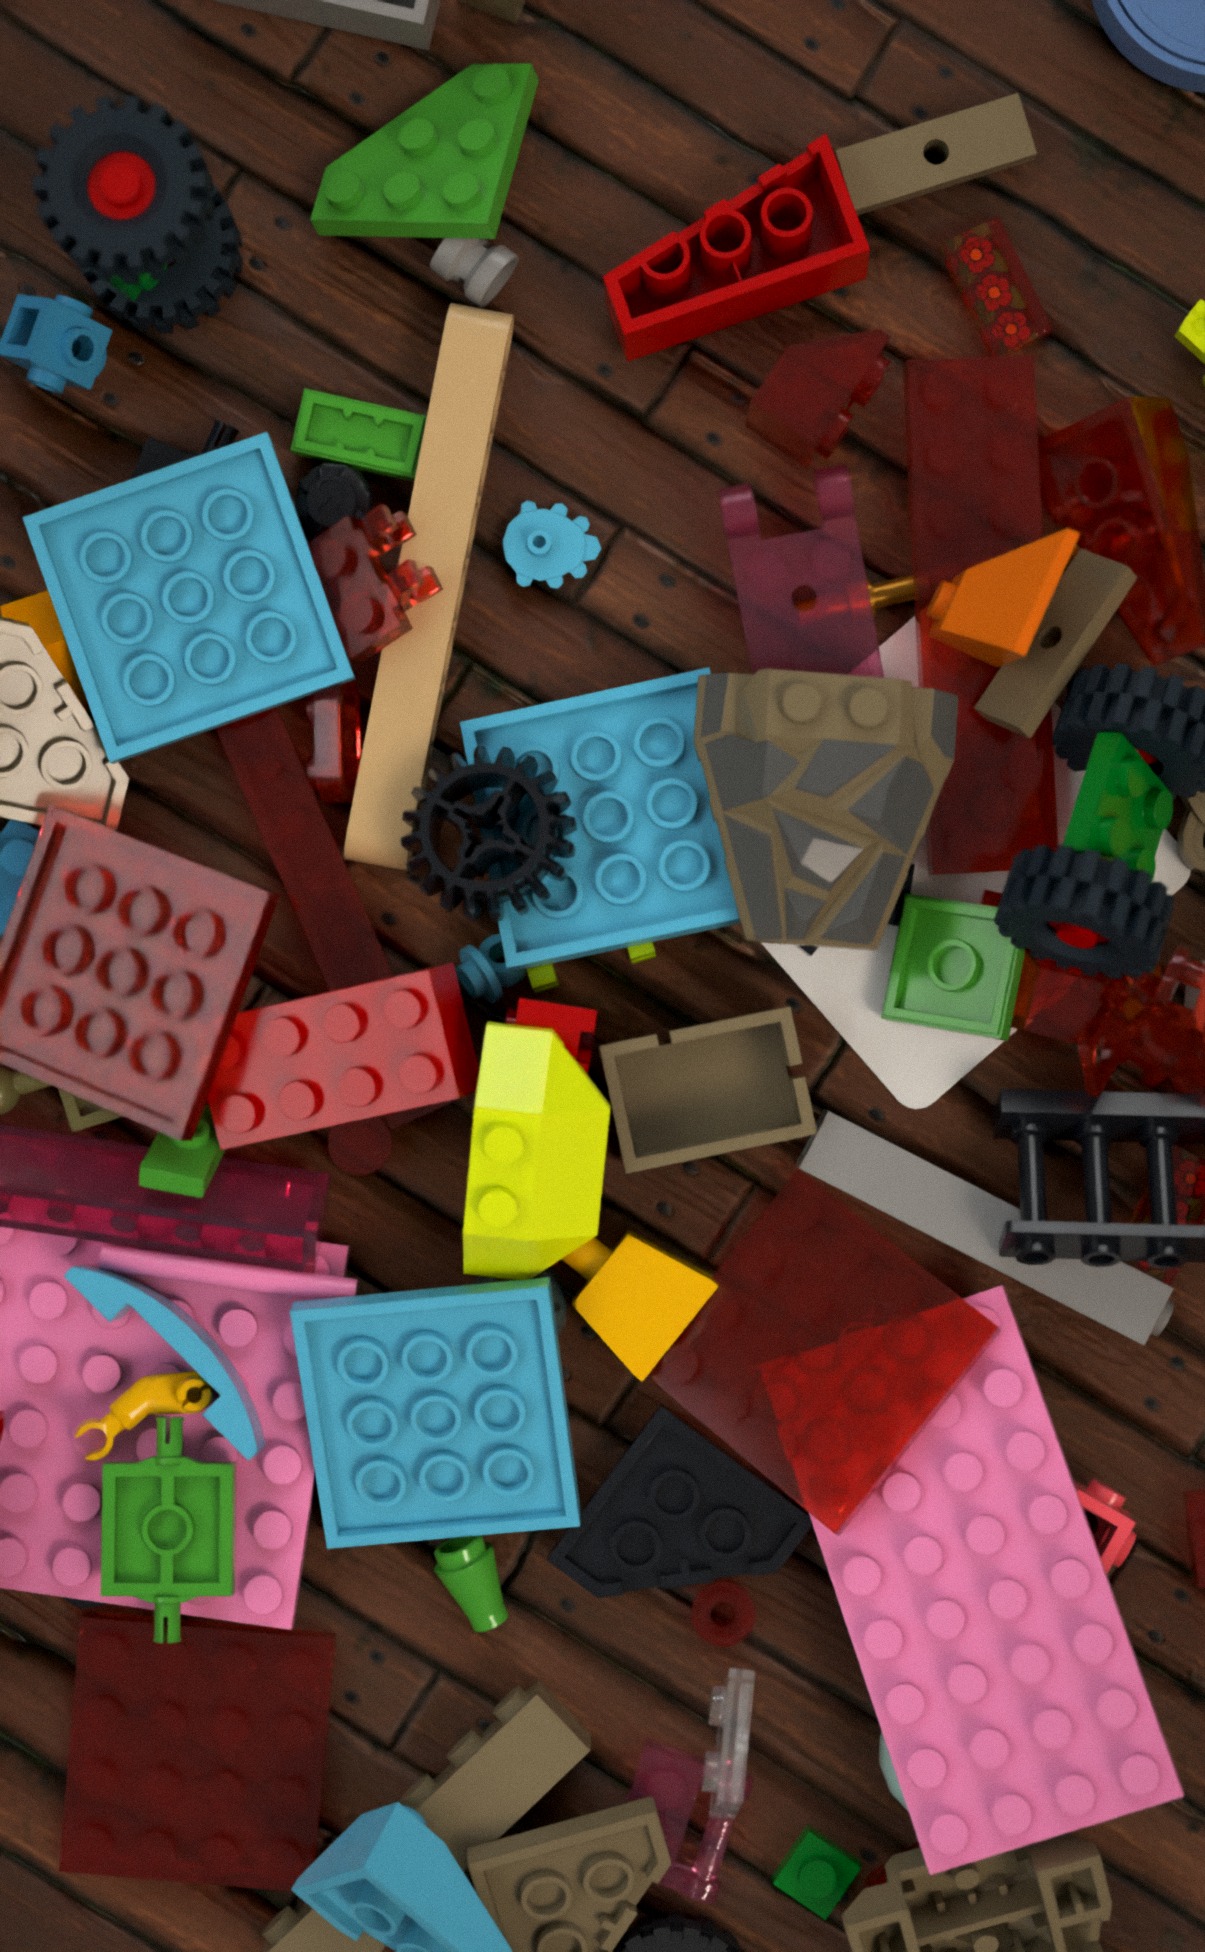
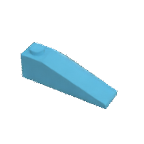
[291,1802,513,1952]

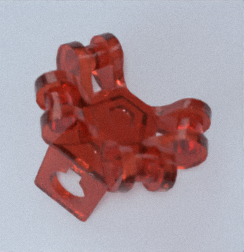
[1078,946,1205,1097]

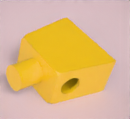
[561,1229,719,1382]

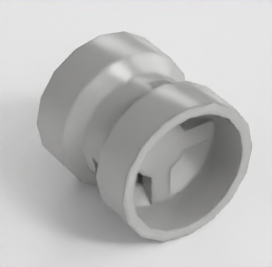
[430,238,519,308]

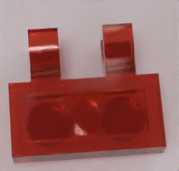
[308,504,443,662]

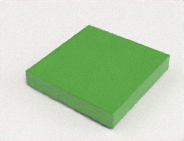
[881,894,1026,1041]

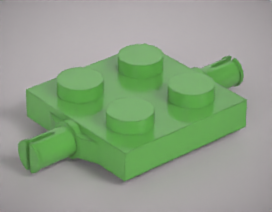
[101,1416,236,1643]

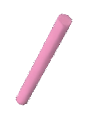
[99,1244,359,1299]

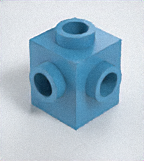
[0,294,113,394]

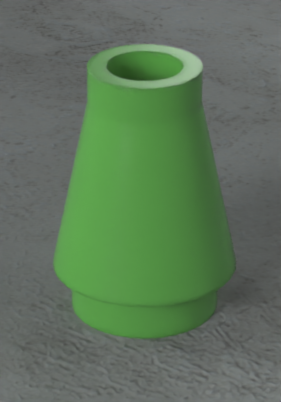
[434,1535,508,1632]

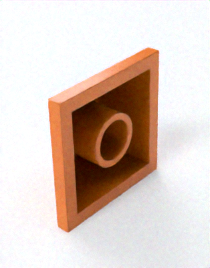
[926,528,1080,668]

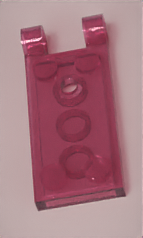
[718,464,884,678]

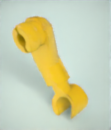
[75,1371,212,1461]

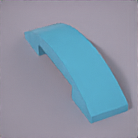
[63,1265,266,1461]

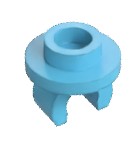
[456,934,526,1004]

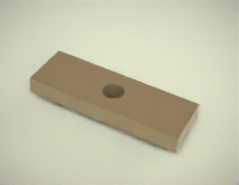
[834,93,1037,215]
[974,549,1138,739]

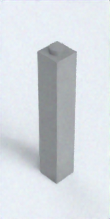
[795,1109,1174,1346]

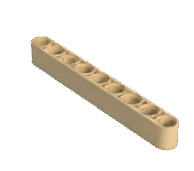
[344,303,514,871]

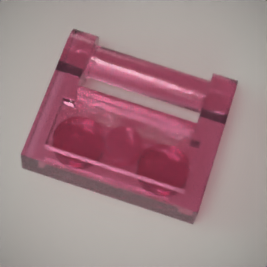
[625,1739,755,1904]

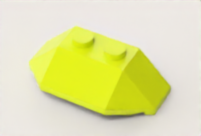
[463,1022,611,1280]

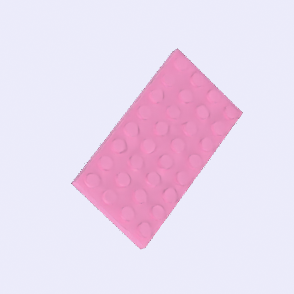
[760,1285,1184,1875]

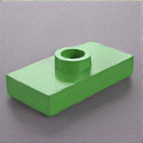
[290,388,427,482]
[139,1099,226,1198]

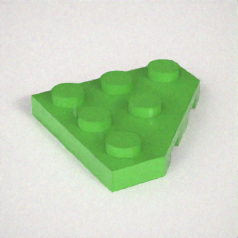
[310,63,539,239]

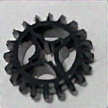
[401,746,577,922]

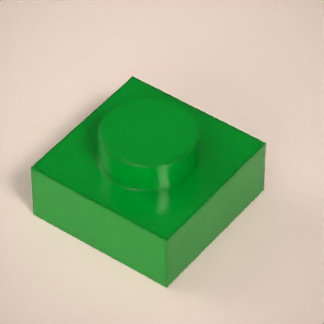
[772,1824,862,1920]

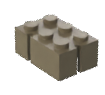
[599,1006,817,1174]

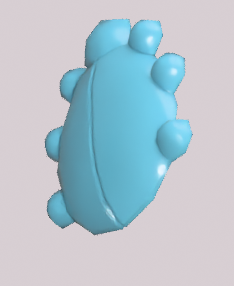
[502,500,602,589]

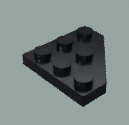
[547,1403,813,1598]

